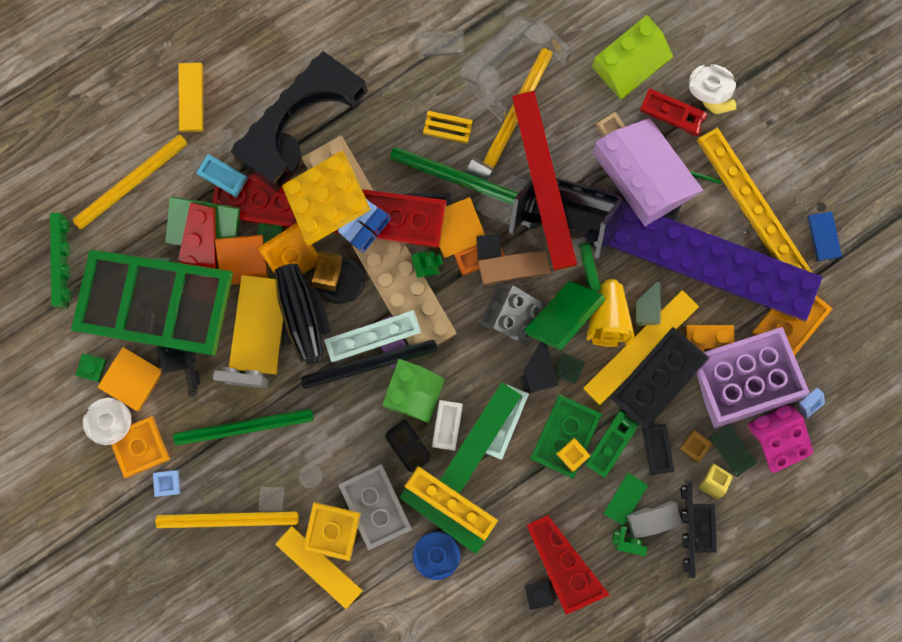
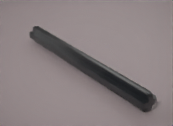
[301,339,438,389]

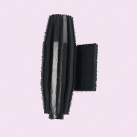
[274,263,331,365]

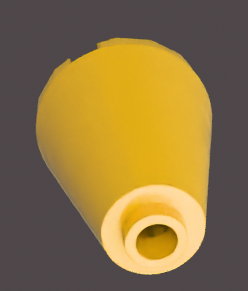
[587,279,634,347]

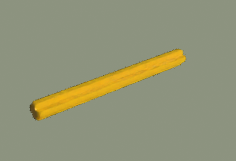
[483,48,553,168]
[72,135,187,229]
[155,512,299,528]

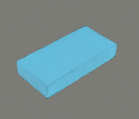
[196,154,248,198]

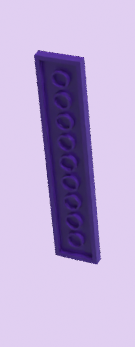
[584,201,823,322]

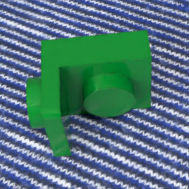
[612,525,648,557]

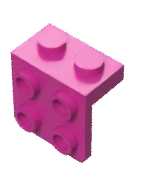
[747,404,813,473]

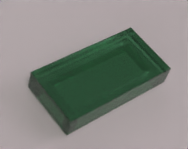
[709,424,757,477]

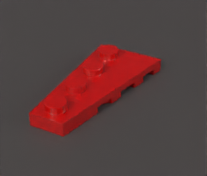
[526,515,610,615]

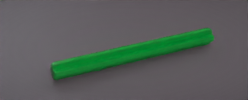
[390,147,518,205]
[173,409,314,446]

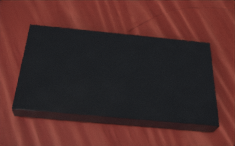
[610,327,710,430]

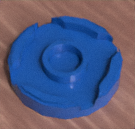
[413,531,460,580]

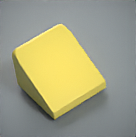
[699,463,733,500]

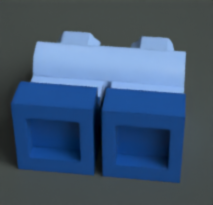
[338,199,392,254]

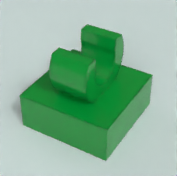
[411,252,443,278]

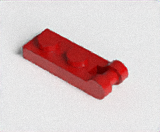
[639,88,708,136]

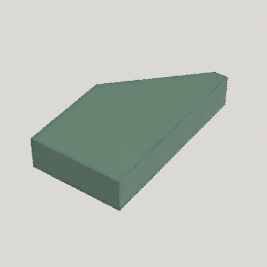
[636,282,661,326]

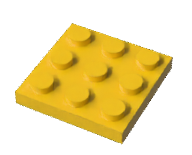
[282,150,371,245]

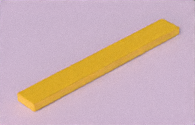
[697,127,813,273]

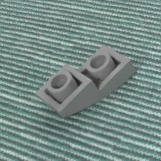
[627,501,682,539]

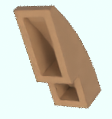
[478,251,551,287]

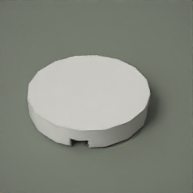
[689,64,736,104]
[83,397,131,445]

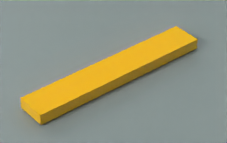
[582,290,699,405]

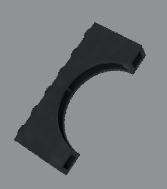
[231,51,368,192]

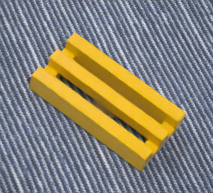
[423,111,473,144]

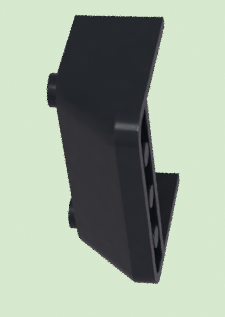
[509,178,622,259]

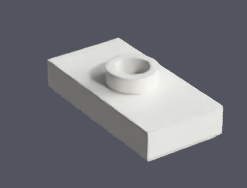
[432,400,463,451]

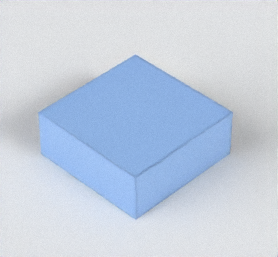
[799,388,825,418]
[153,470,181,497]

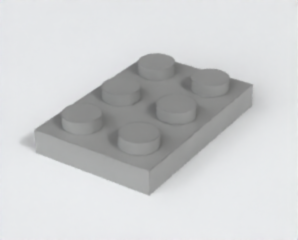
[339,464,412,551]

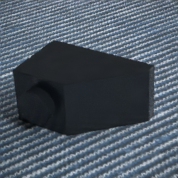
[520,341,558,394]

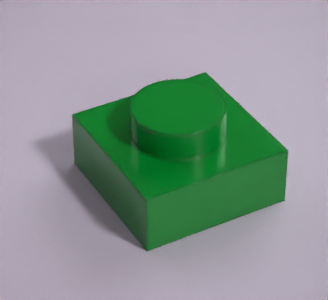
[75,353,107,383]

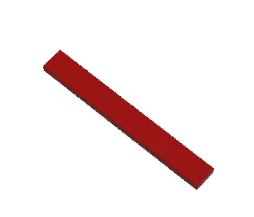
[512,91,577,271]

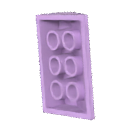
[593,118,703,226]
[697,327,810,428]

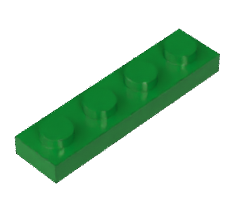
[50,212,71,309]

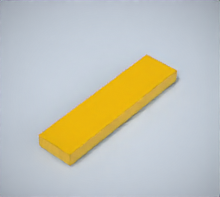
[404,466,498,541]
[275,526,363,609]

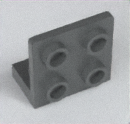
[479,283,547,347]

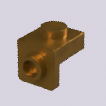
[312,251,342,292]

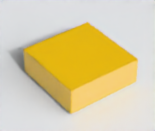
[557,438,590,472]

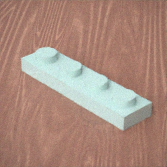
[324,310,421,362]

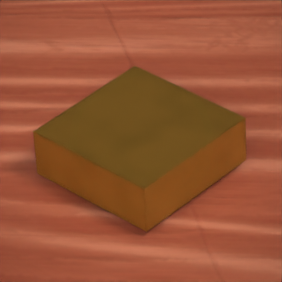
[679,430,713,463]

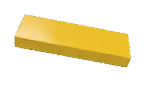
[179,63,204,132]

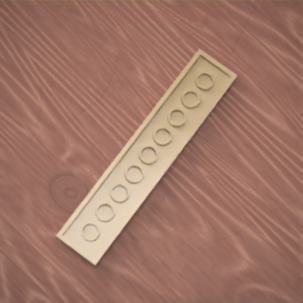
[301,135,457,346]

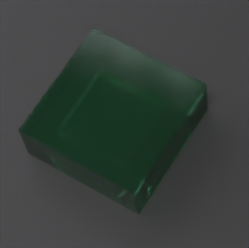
[555,353,585,384]

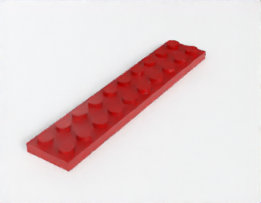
[212,173,447,248]

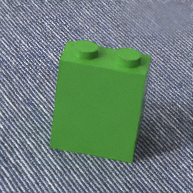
[383,359,445,424]

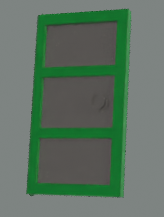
[71,249,233,356]

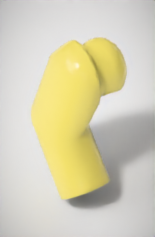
[703,99,736,114]

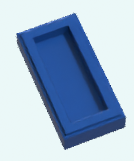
[807,211,842,262]

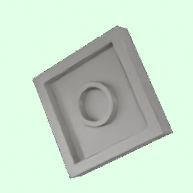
[213,367,269,389]

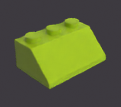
[591,15,673,100]

